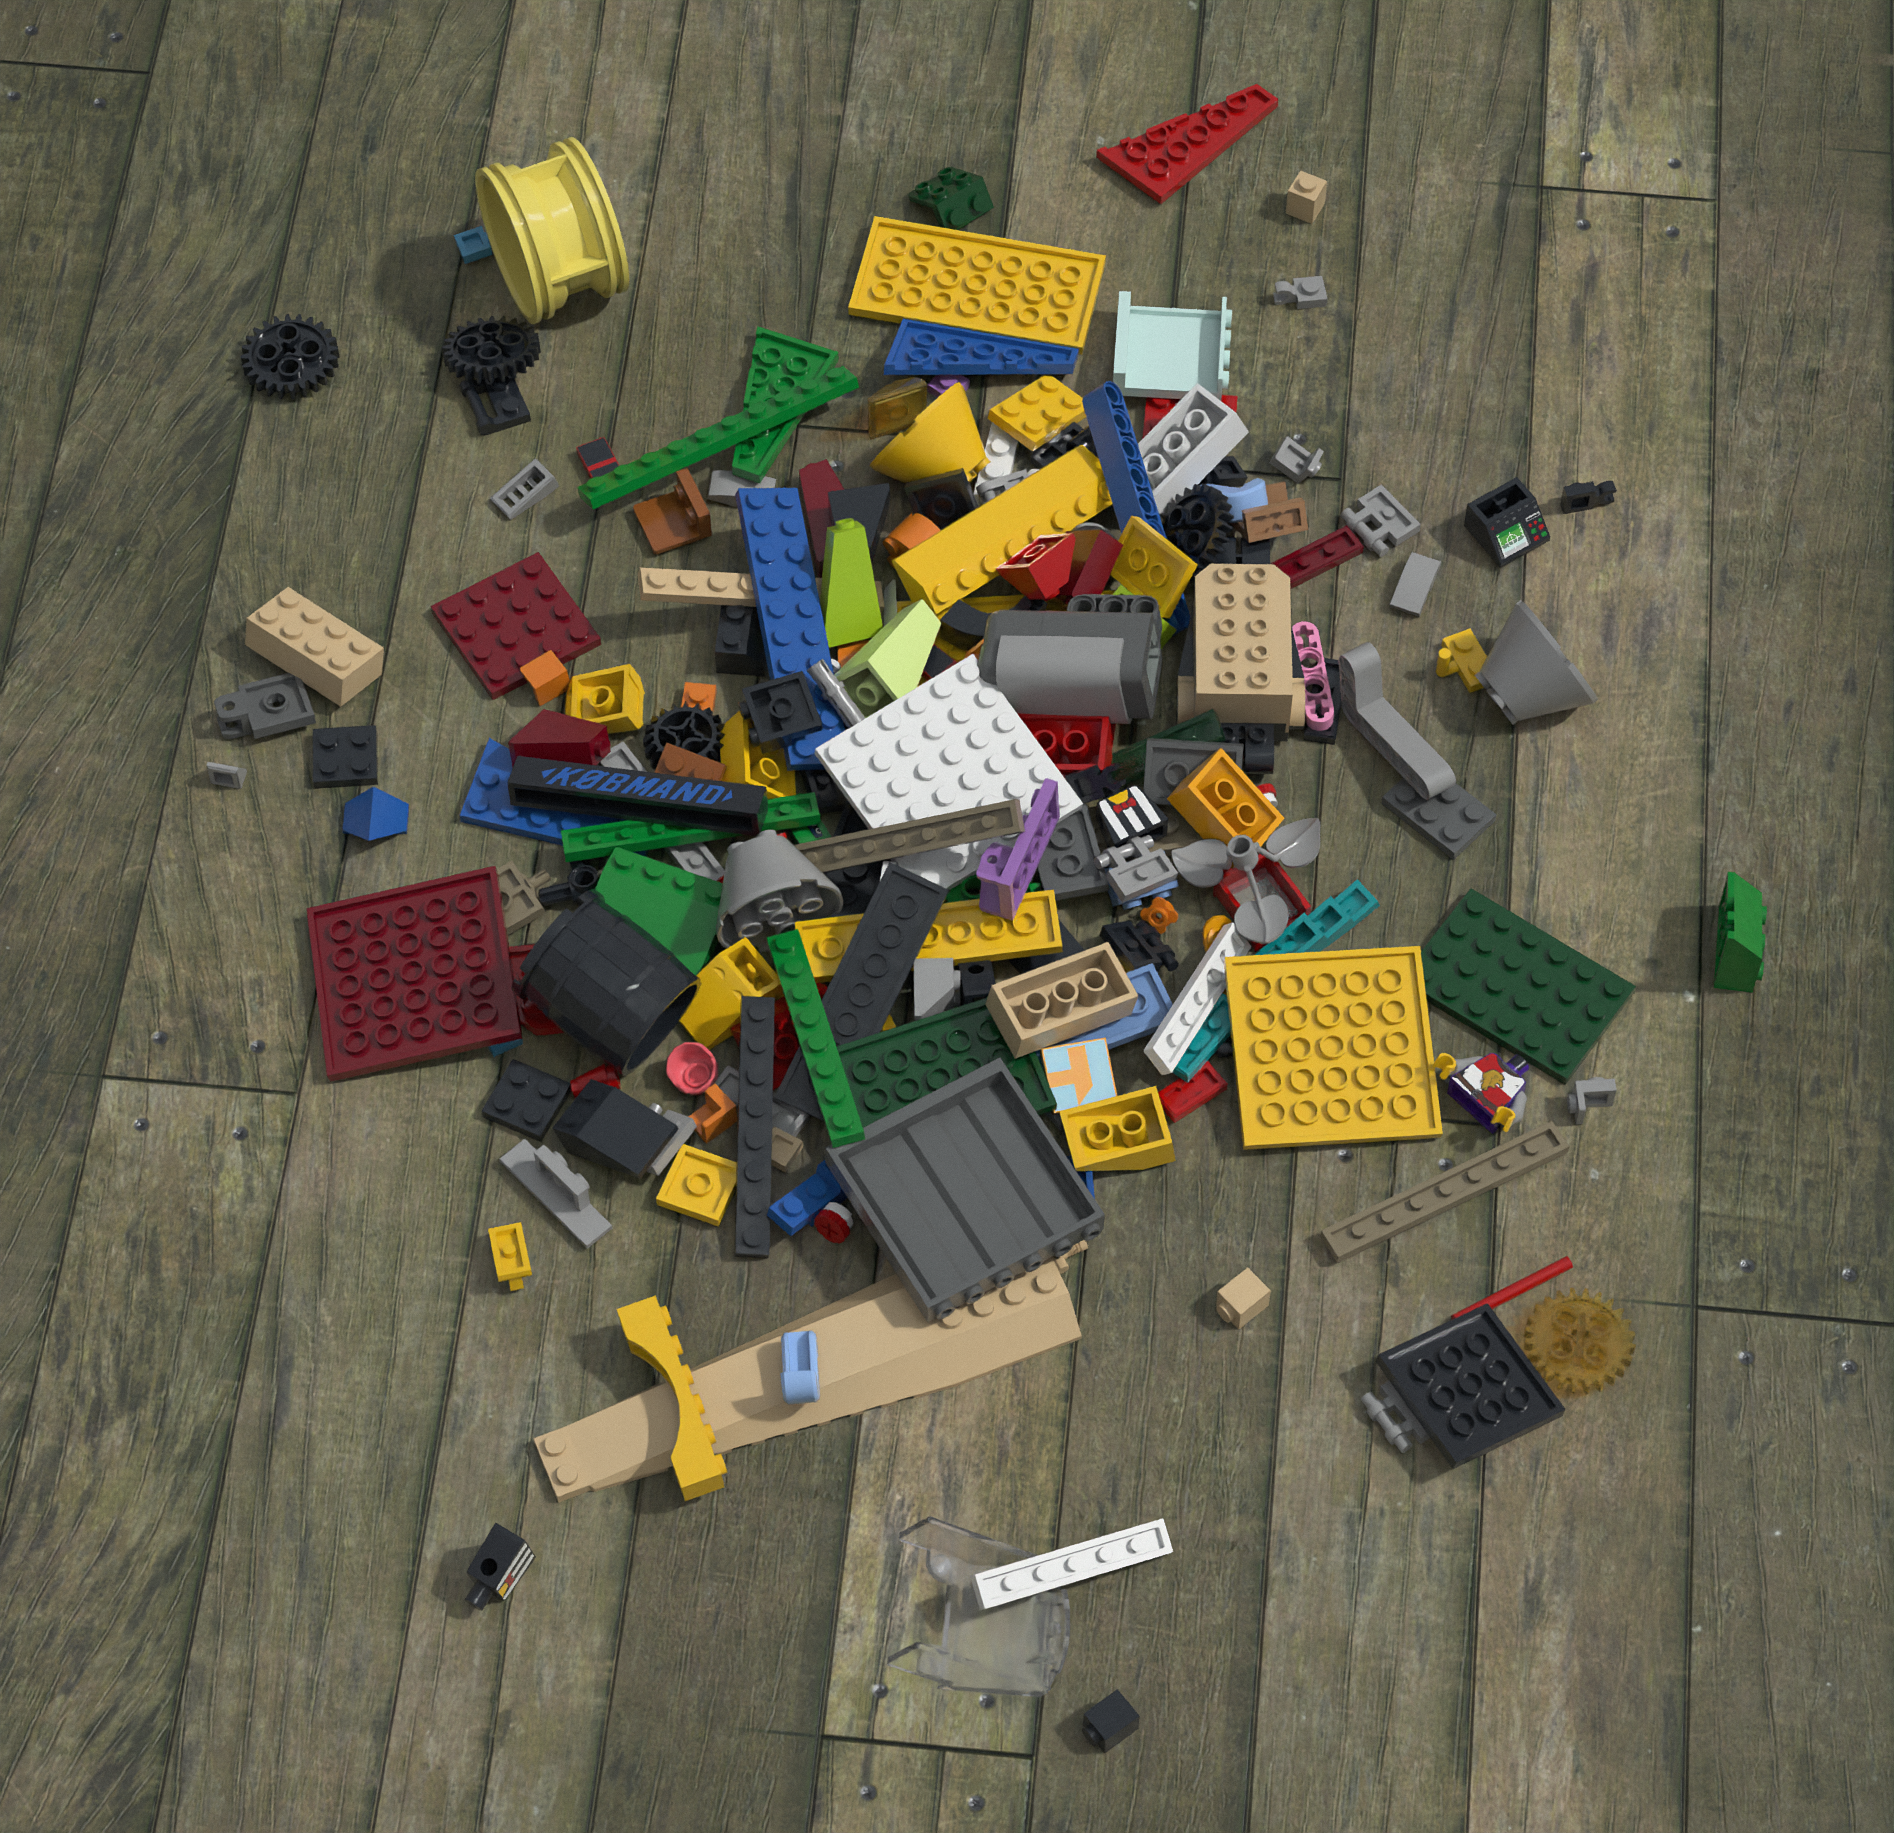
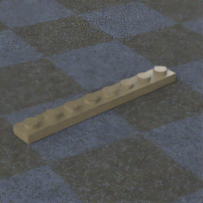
[794,799,1025,873]
[1320,1121,1569,1263]

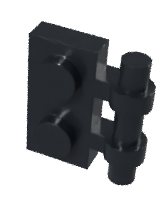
[1099,920,1179,972]

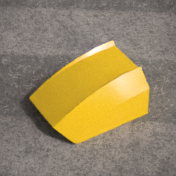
[565,664,645,733]

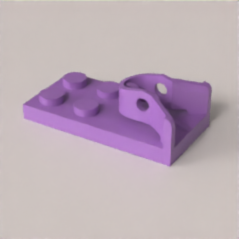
[976,778,1060,921]

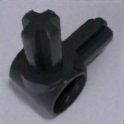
[538,859,599,906]

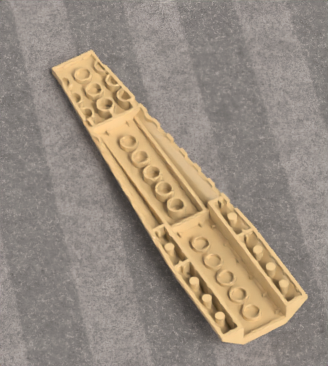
[533,1257,1082,1503]

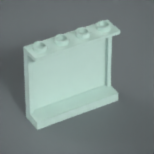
[1113,291,1232,401]

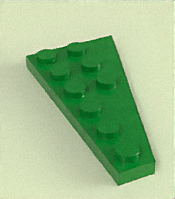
[732,326,839,483]

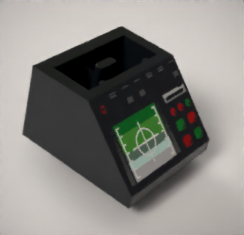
[1464,477,1550,568]

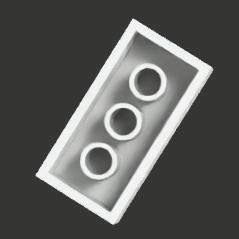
[1138,383,1249,517]

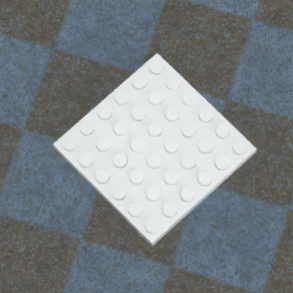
[814,654,1083,890]

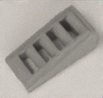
[490,458,559,520]

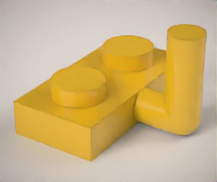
[1436,628,1487,693]

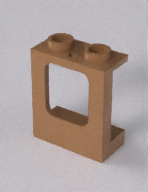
[1230,481,1308,543]

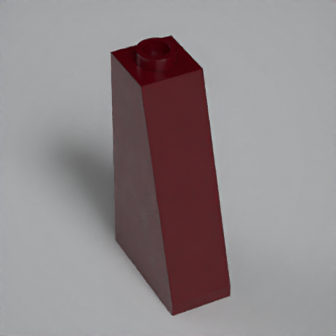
[799,459,875,578]

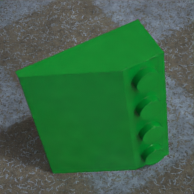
[596,847,723,975]

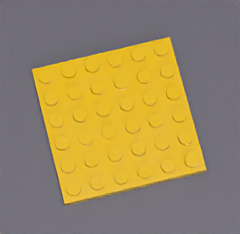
[1223,946,1443,1150]

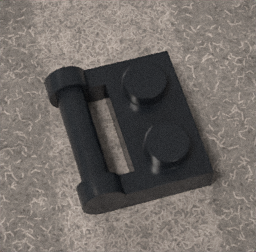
[459,376,531,435]

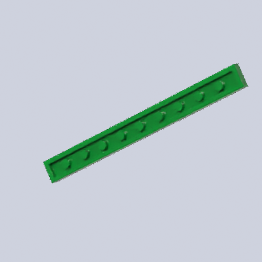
[577,366,859,509]

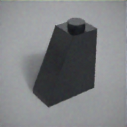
[828,483,890,564]

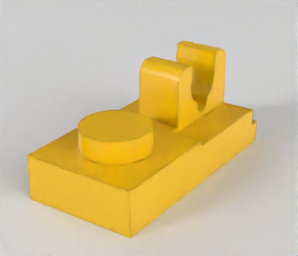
[488,1222,532,1291]

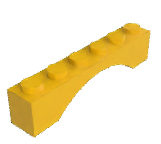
[617,1295,727,1501]

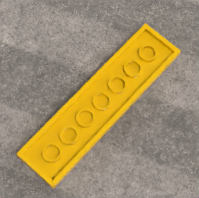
[795,889,1063,983]

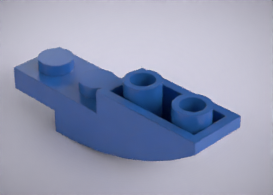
[767,1160,848,1236]

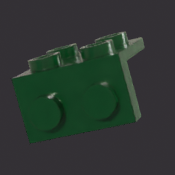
[908,167,994,230]

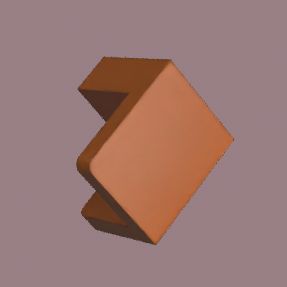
[520,650,570,706]
[688,1084,737,1144]

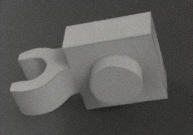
[1273,276,1328,309]

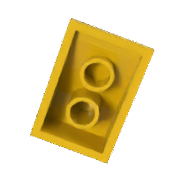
[1059,1086,1176,1171]

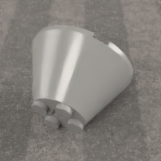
[1475,600,1598,724]
[716,830,843,952]

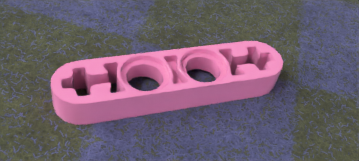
[1292,621,1334,731]

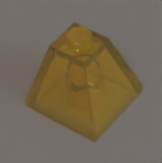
[868,377,927,440]

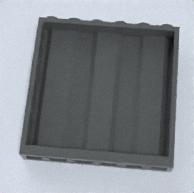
[825,1058,1105,1322]

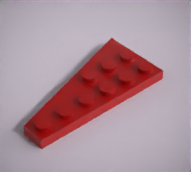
[1096,84,1278,204]

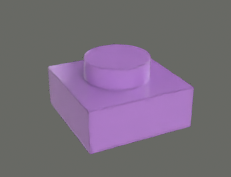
[927,375,970,398]

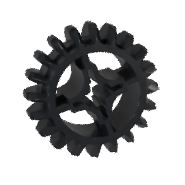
[643,701,725,770]

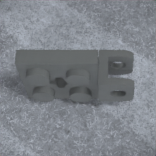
[214,673,316,739]

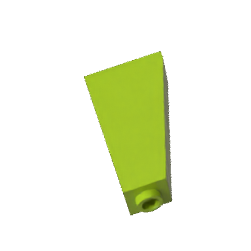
[820,518,883,648]

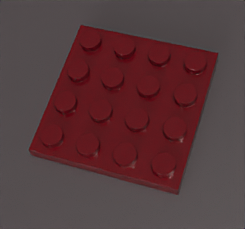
[431,552,601,700]

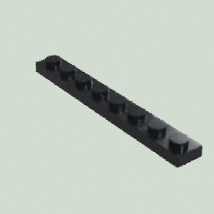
[734,996,775,1258]

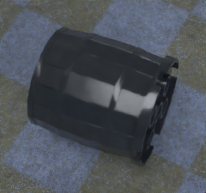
[511,889,702,1076]

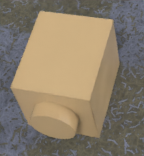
[1286,170,1327,224]
[1216,1267,1271,1329]

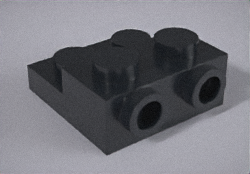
[738,671,823,754]

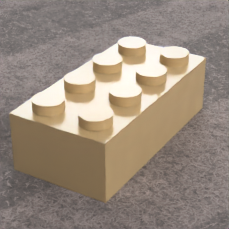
[245,587,384,707]
[985,942,1138,1059]

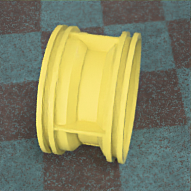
[475,137,629,324]

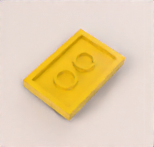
[987,374,1086,452]
[1110,516,1198,618]

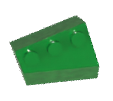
[1713,872,1767,993]

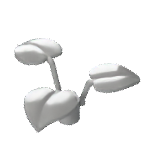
[1171,818,1320,944]

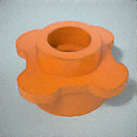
[1140,897,1178,934]

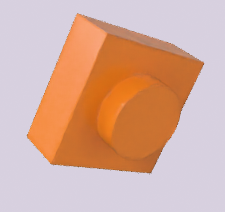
[681,682,717,712]

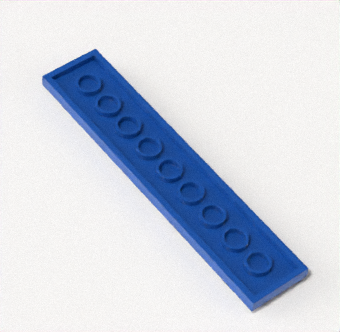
[735,488,845,771]

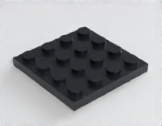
[1375,1303,1566,1469]

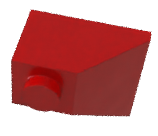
[996,533,1076,601]

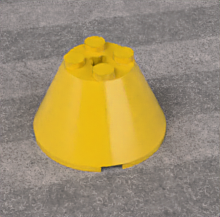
[869,382,991,484]

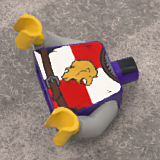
[1431,1053,1529,1134]

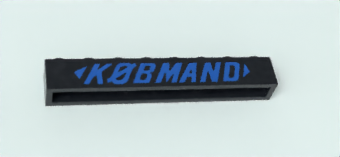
[507,756,768,836]

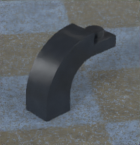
[940,596,1048,651]

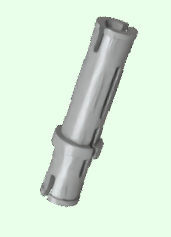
[806,659,865,728]

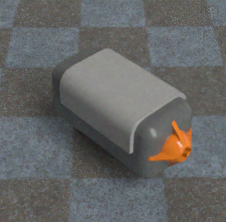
[965,594,1162,724]

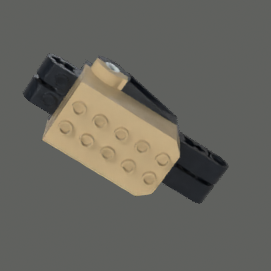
[1176,537,1305,774]

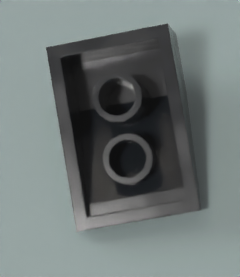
[552,1079,679,1179]

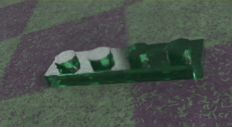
[1111,709,1226,787]

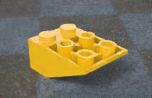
[679,937,784,1050]

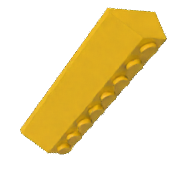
[892,445,1112,614]

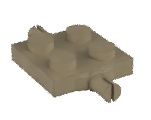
[497,860,551,936]

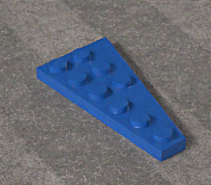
[884,318,1079,375]
[460,738,649,857]

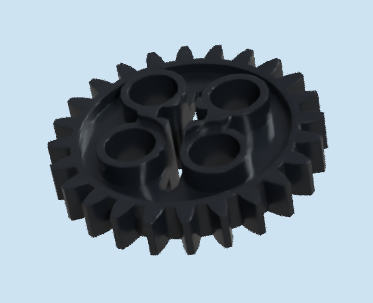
[240,314,340,400]
[442,316,541,384]
[1160,484,1234,583]

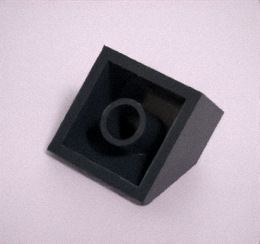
[715,605,766,677]

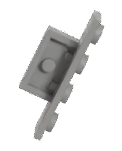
[499,1139,612,1249]

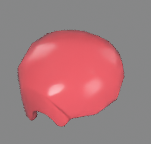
[666,1042,718,1096]

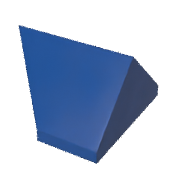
[343,786,409,841]

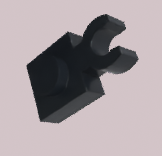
[1560,480,1617,514]
[1065,763,1126,804]

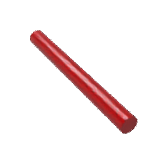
[1451,1256,1573,1320]

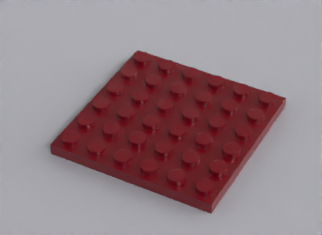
[306,866,523,1082]

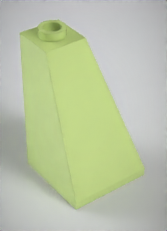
[834,599,941,718]

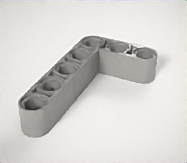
[1339,642,1456,800]

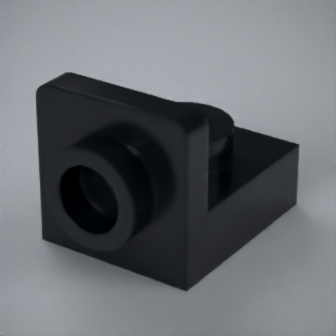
[1198,456,1248,487]

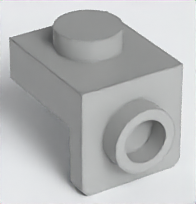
[1269,436,1324,484]
[1567,1077,1617,1125]

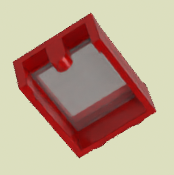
[1213,850,1311,952]

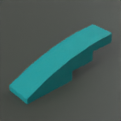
[1255,879,1380,955]

